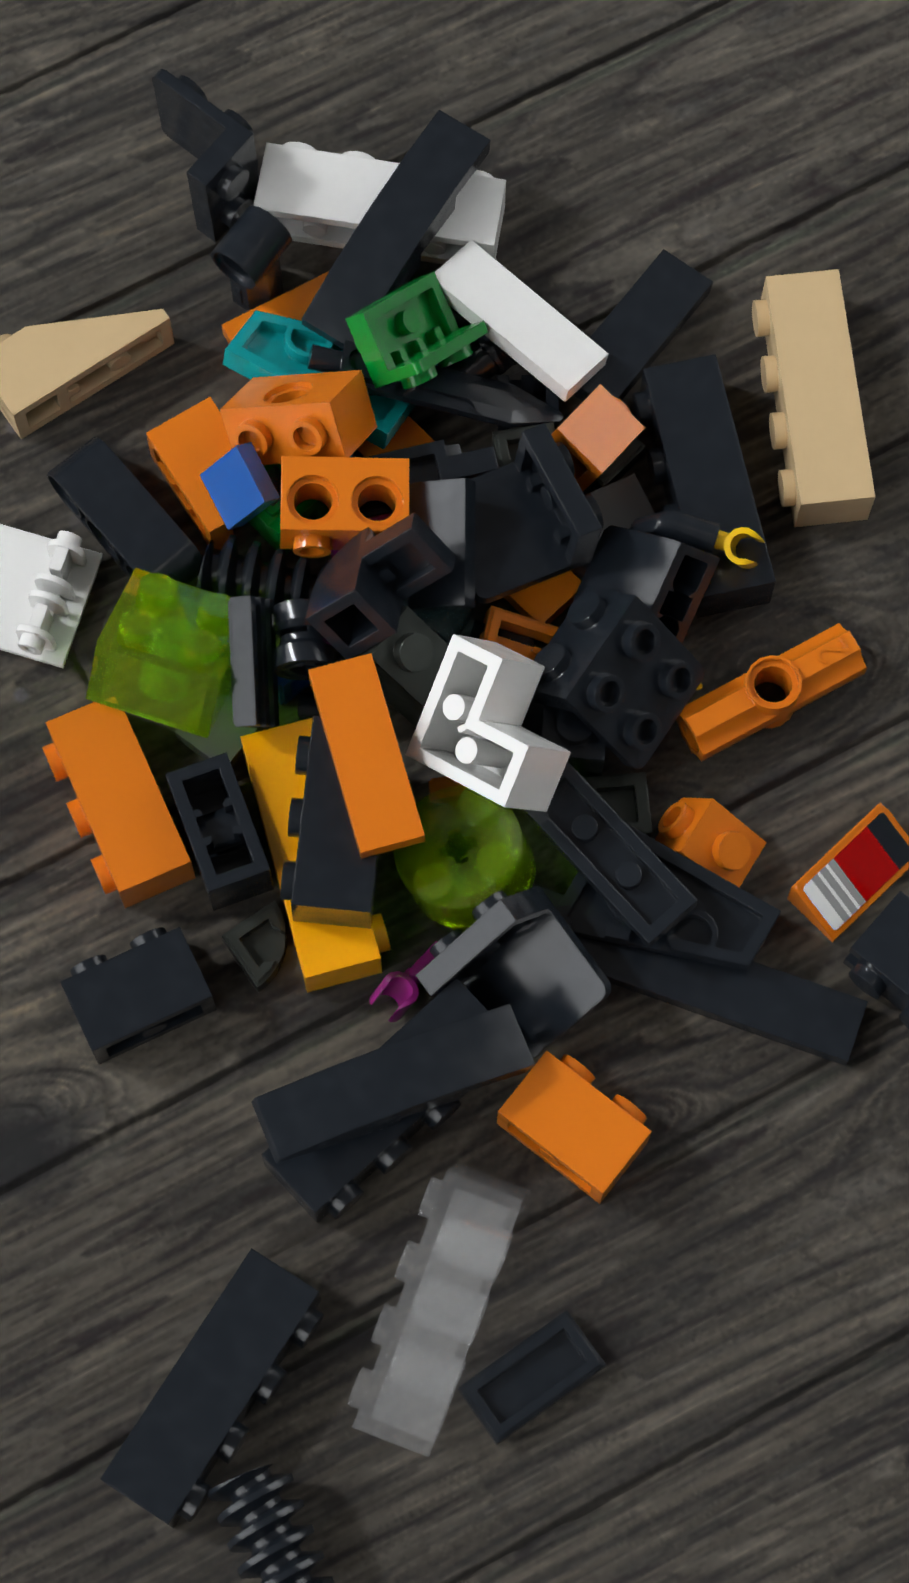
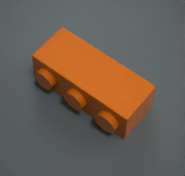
[42,693,196,908]

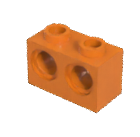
[280,456,409,558]

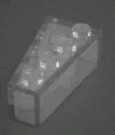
[348,1163,531,1457]

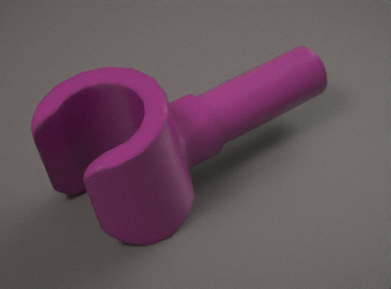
[369,941,438,1022]

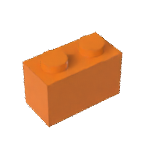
[497,1050,652,1204]

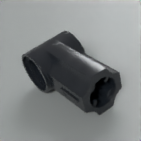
[211,205,292,311]

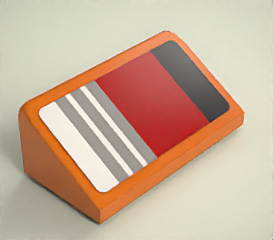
[787,802,909,943]

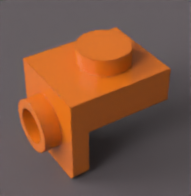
[655,797,767,888]

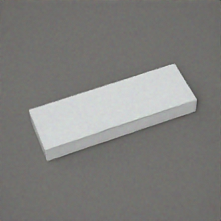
[435,240,609,402]

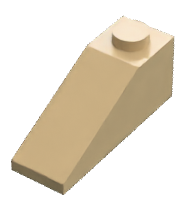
[0,309,175,439]

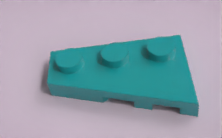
[223,310,438,449]

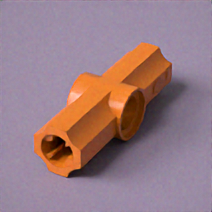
[676,623,867,762]

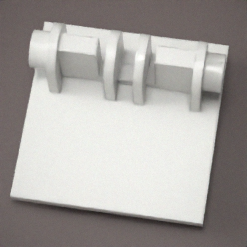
[0,524,103,668]

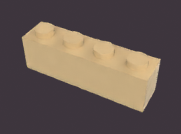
[752,269,875,527]

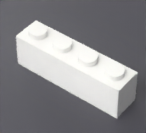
[254,142,506,264]

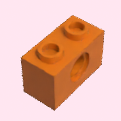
[220,370,377,465]

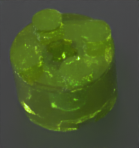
[394,786,536,931]

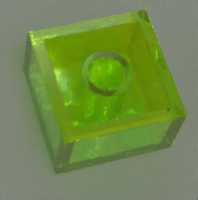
[86,568,232,739]

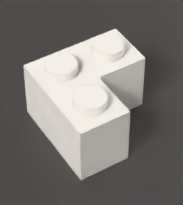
[405,634,571,812]

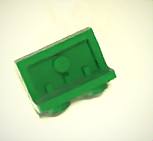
[345,272,489,390]

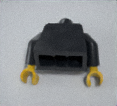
[572,509,765,705]

